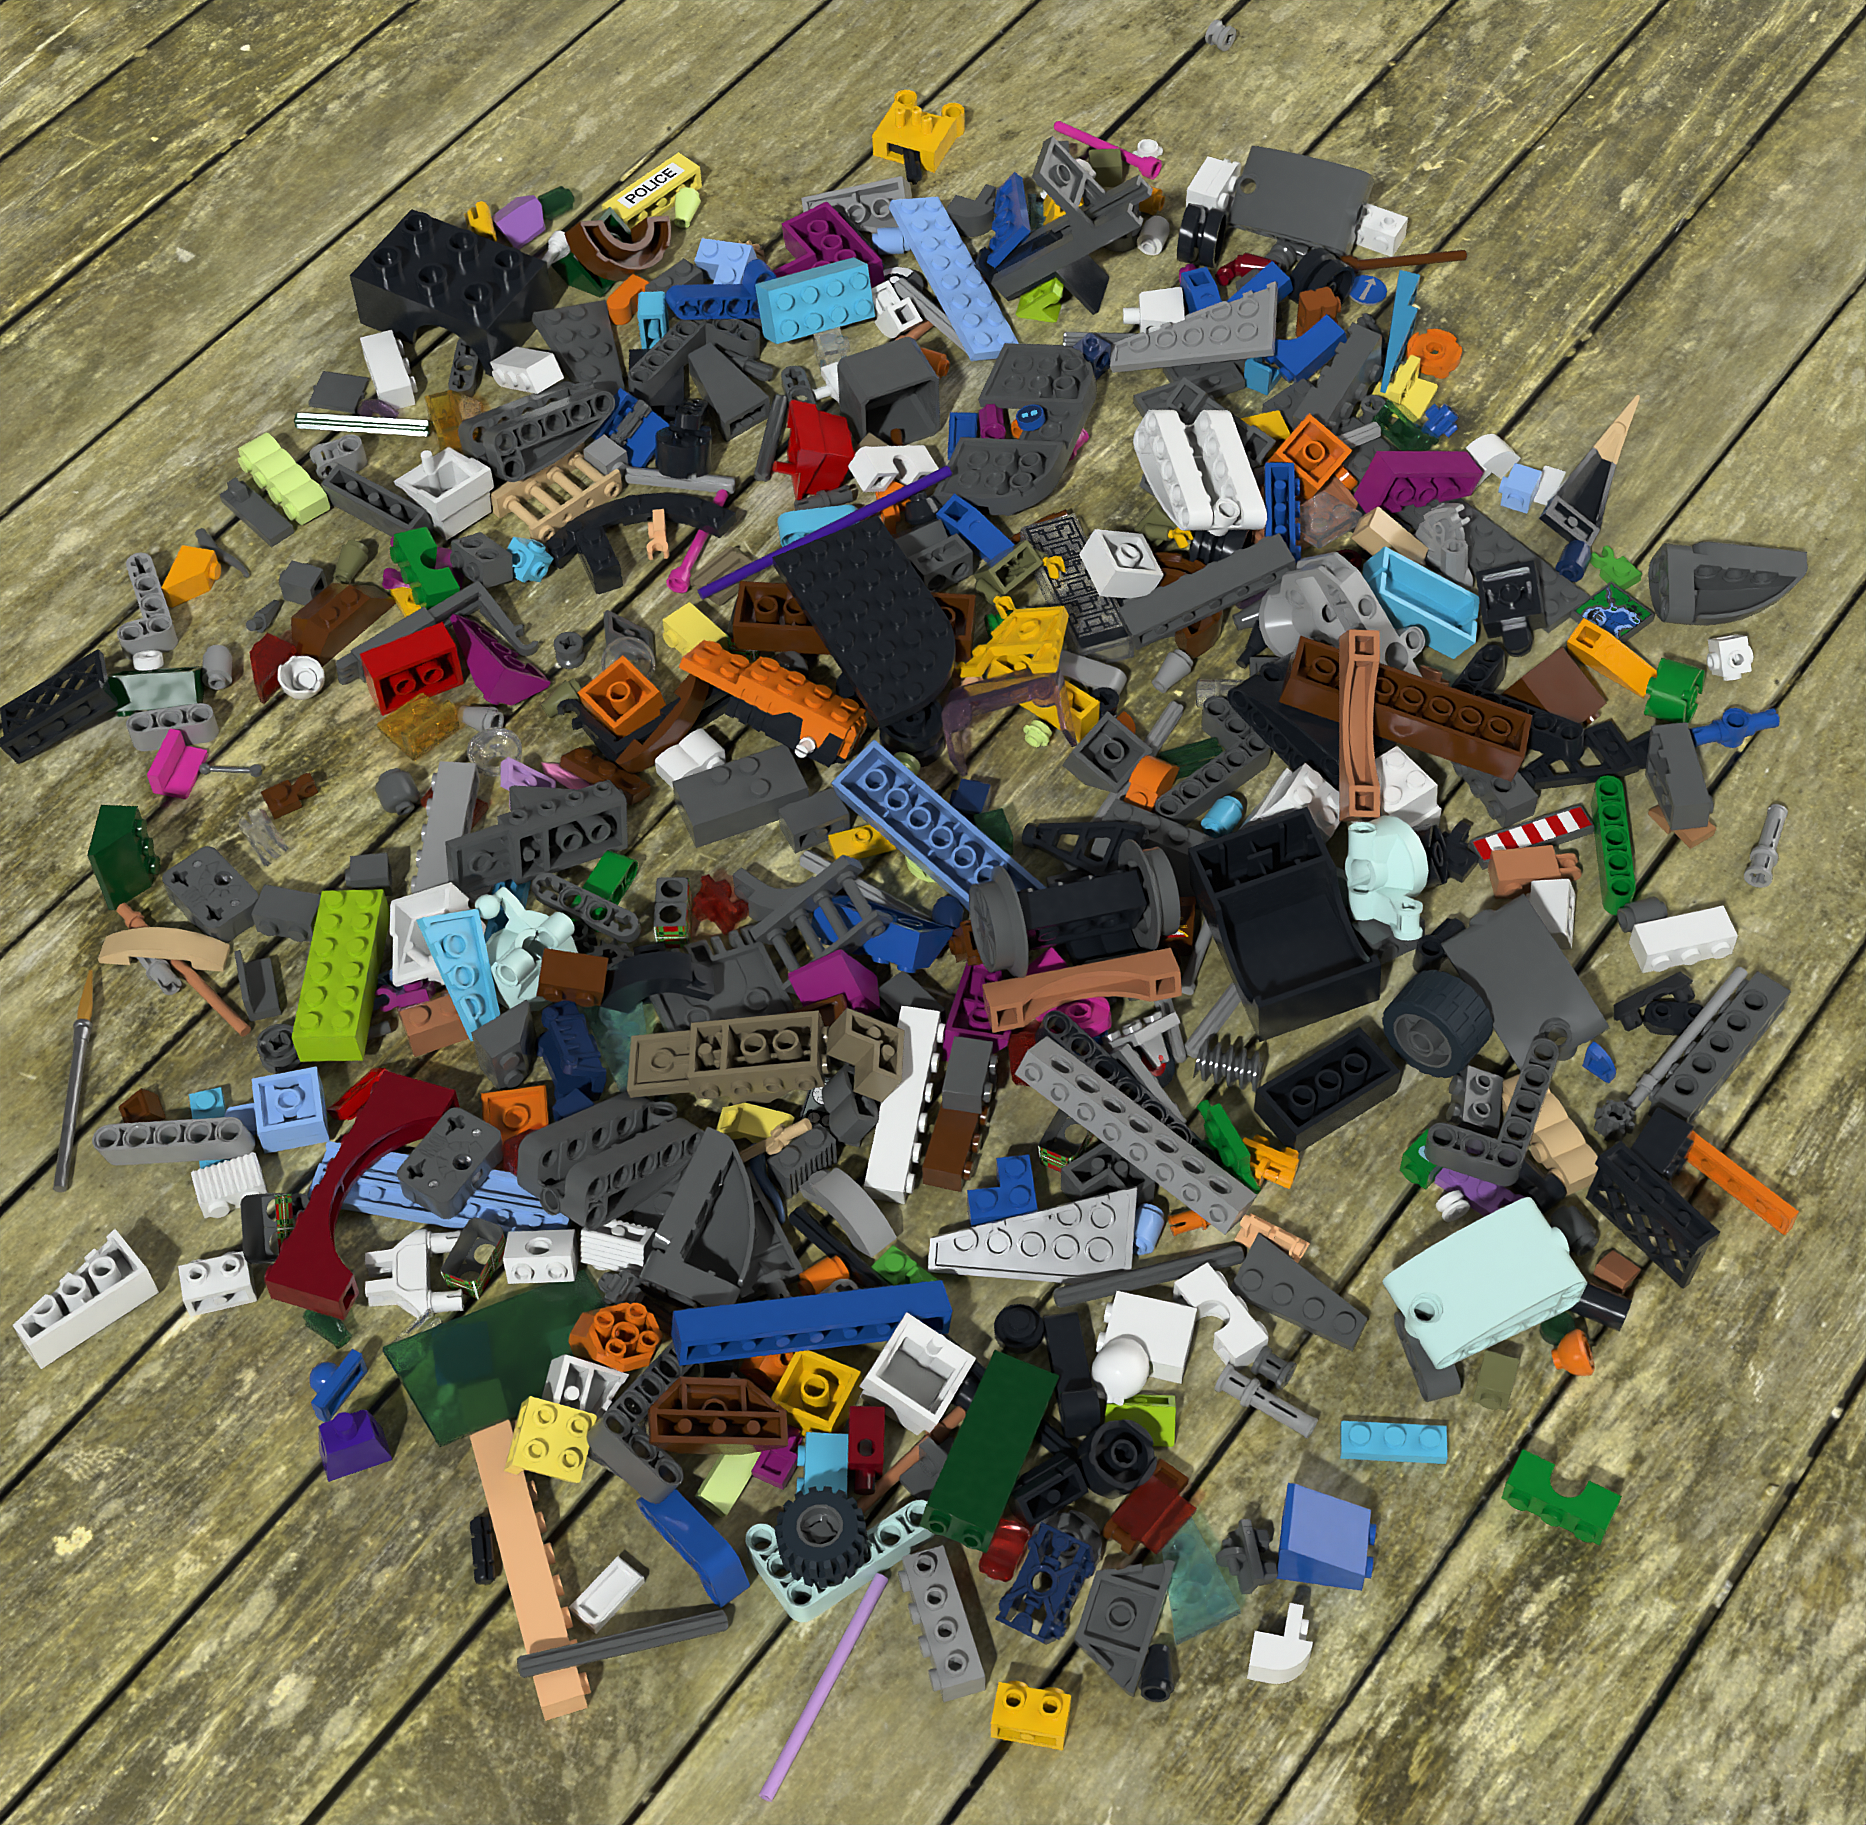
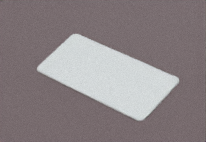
[1533,466,1566,505]

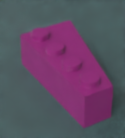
[1353,451,1483,514]

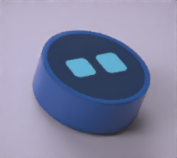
[1016,405,1045,431]

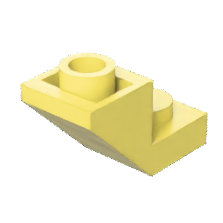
[716,1103,795,1143]

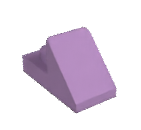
[501,757,556,808]

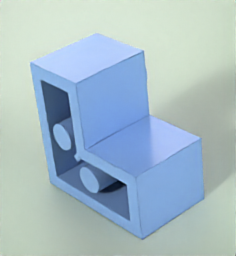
[694,238,758,302]

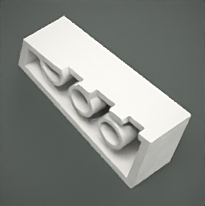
[13,1229,159,1369]

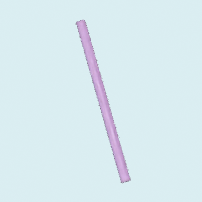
[759,1573,888,1802]

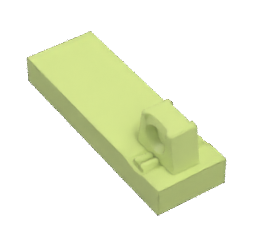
[694,1451,762,1517]

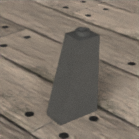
[688,342,770,442]

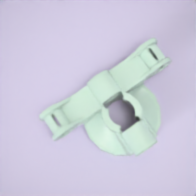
[1335,815,1429,941]

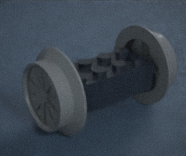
[969,839,1180,978]

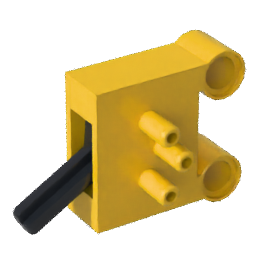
[872,90,965,185]

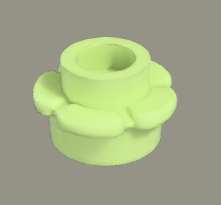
[1023,720,1052,747]

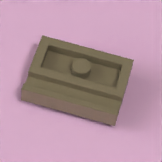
[689,546,760,606]

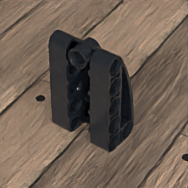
[1227,652,1397,791]

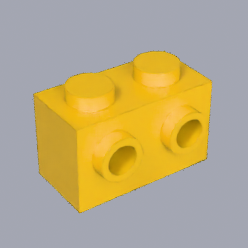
[991,1681,1071,1750]

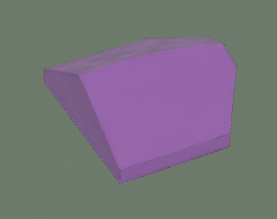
[491,195,545,250]

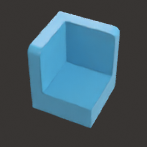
[1244,357,1281,396]

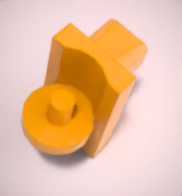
[1242,1134,1299,1189]

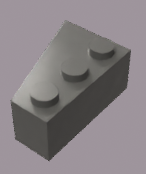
[1645,722,1714,831]

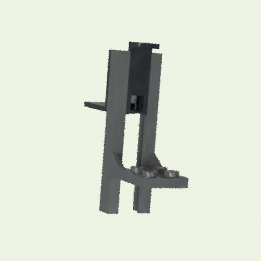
[974,136,1153,315]

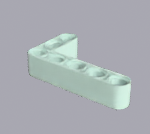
[745,1500,935,1622]

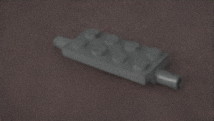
[739,1167,803,1303]

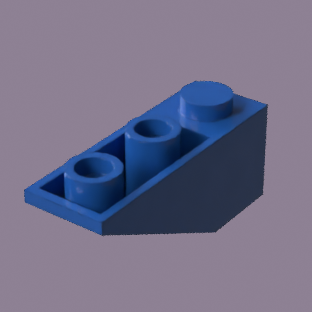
[1180,267,1222,314]
[936,494,1014,563]

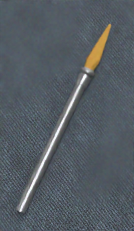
[53,970,93,1192]

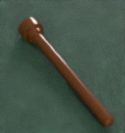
[1339,250,1467,274]

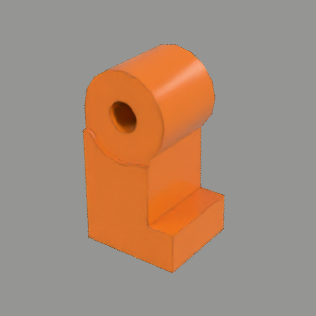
[607,274,650,325]

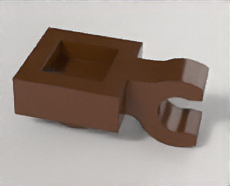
[261,773,318,820]

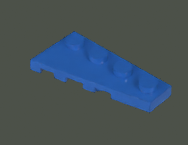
[987,172,1031,268]

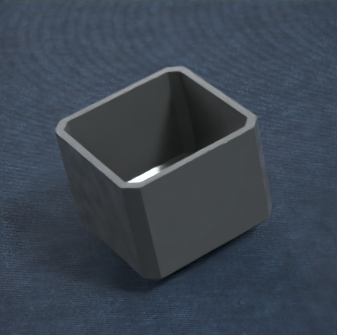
[837,337,940,446]

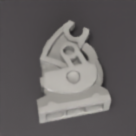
[1413,503,1470,573]

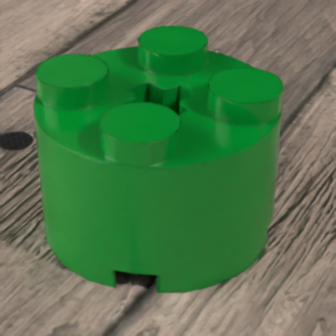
[1644,658,1705,725]

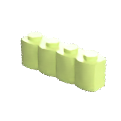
[238,432,330,525]

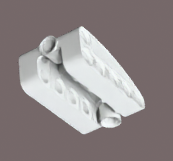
[1133,410,1267,536]

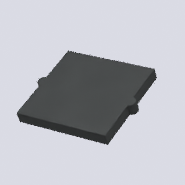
[308,371,369,414]

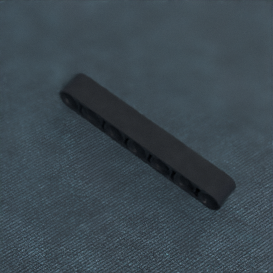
[1034,1010,1217,1164]

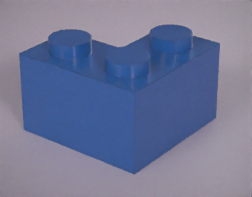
[967,1155,1038,1227]

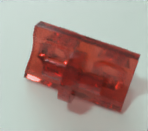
[692,874,748,936]

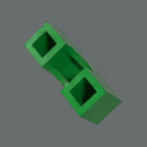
[390,527,460,610]
[1501,1449,1622,1546]

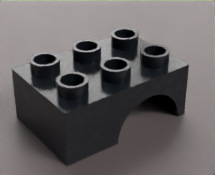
[350,209,554,377]
[1188,807,1381,1042]

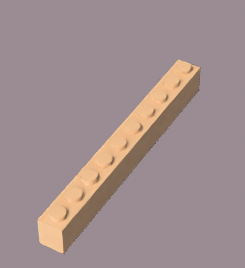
[458,1379,591,1721]

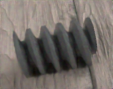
[1193,1039,1264,1093]

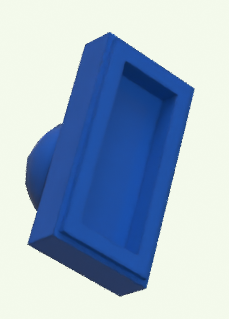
[309,1349,368,1422]

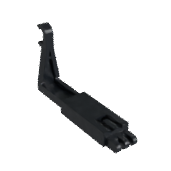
[557,683,732,770]

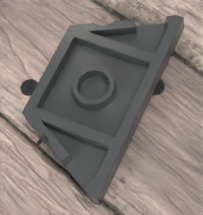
[1074,1560,1175,1697]

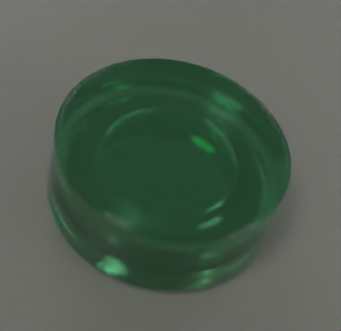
[1539,1312,1575,1346]

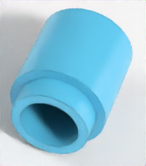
[1201,796,1243,838]

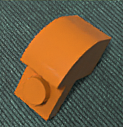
[1124,755,1180,813]

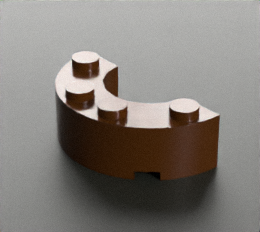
[564,216,671,281]
[1153,552,1224,659]

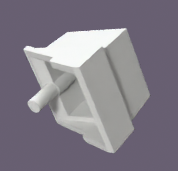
[394,447,494,541]
[1351,746,1442,827]
[1239,763,1340,843]
[390,882,486,988]
[859,1312,976,1435]

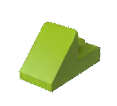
[1015,277,1064,323]

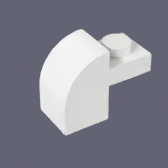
[871,280,922,338]
[1466,434,1521,492]
[1247,1603,1313,1684]

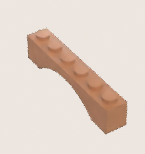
[1339,629,1380,822]
[982,948,1182,1033]

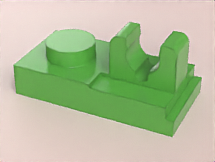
[871,1245,939,1286]

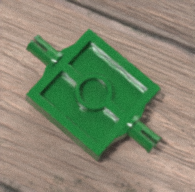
[1197,1100,1261,1195]

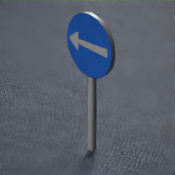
[1349,275,1387,306]

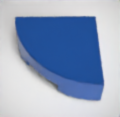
[1582,1041,1616,1084]

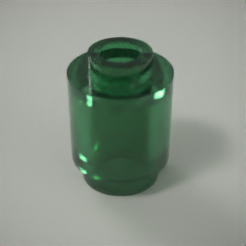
[538,186,575,220]

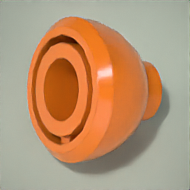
[1551,1328,1595,1376]

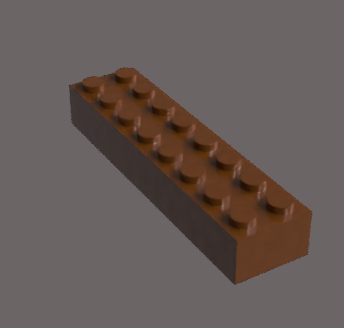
[733,581,976,663]
[1279,636,1532,781]

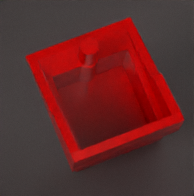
[772,400,856,500]

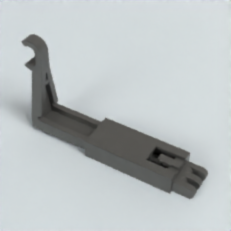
[336,581,539,685]

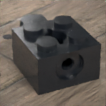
[1475,560,1547,657]

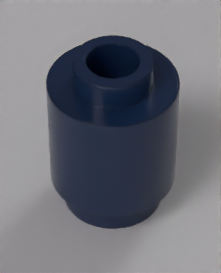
[1555,540,1591,582]
[931,896,964,945]

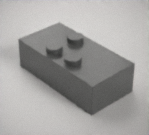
[672,745,809,848]

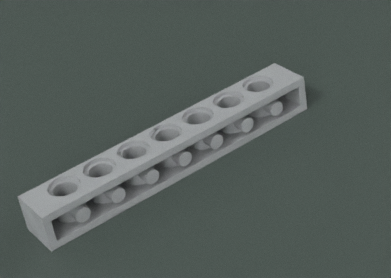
[1015,1036,1257,1235]

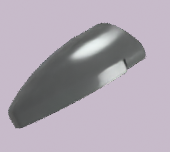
[1648,542,1808,626]
[638,1126,755,1310]

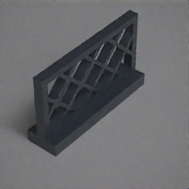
[0,649,118,764]
[1586,1141,1720,1289]

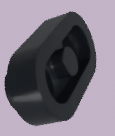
[1642,1001,1708,1036]

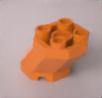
[568,1302,663,1372]

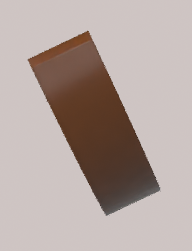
[615,674,710,775]

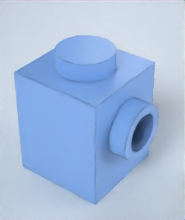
[1498,463,1542,514]

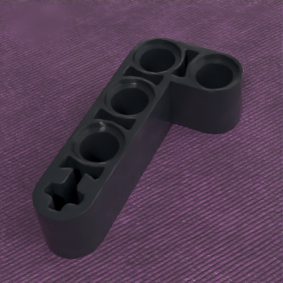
[1043,1311,1100,1439]

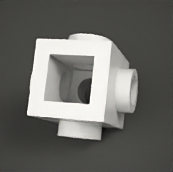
[1707,634,1753,681]

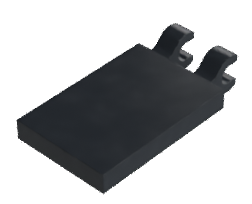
[629,349,685,423]

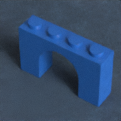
[1226,261,1347,383]

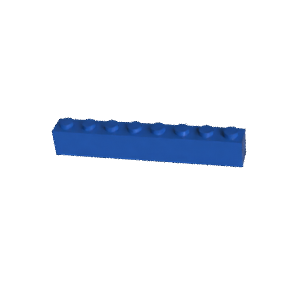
[671,1280,953,1366]

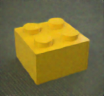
[771,1350,863,1437]

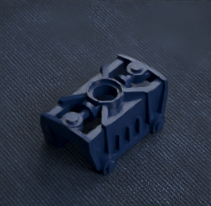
[534,1000,606,1102]
[995,1522,1096,1645]

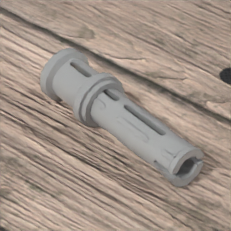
[1744,804,1788,888]
[1214,1363,1318,1439]

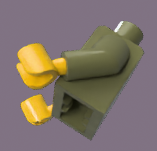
[1134,501,1194,548]
[974,540,1066,620]

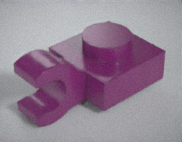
[375,979,436,1012]
[751,1424,803,1490]

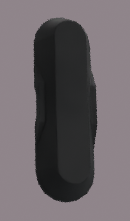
[1613,972,1696,1032]

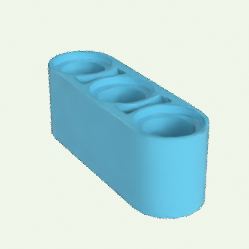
[777,505,861,547]

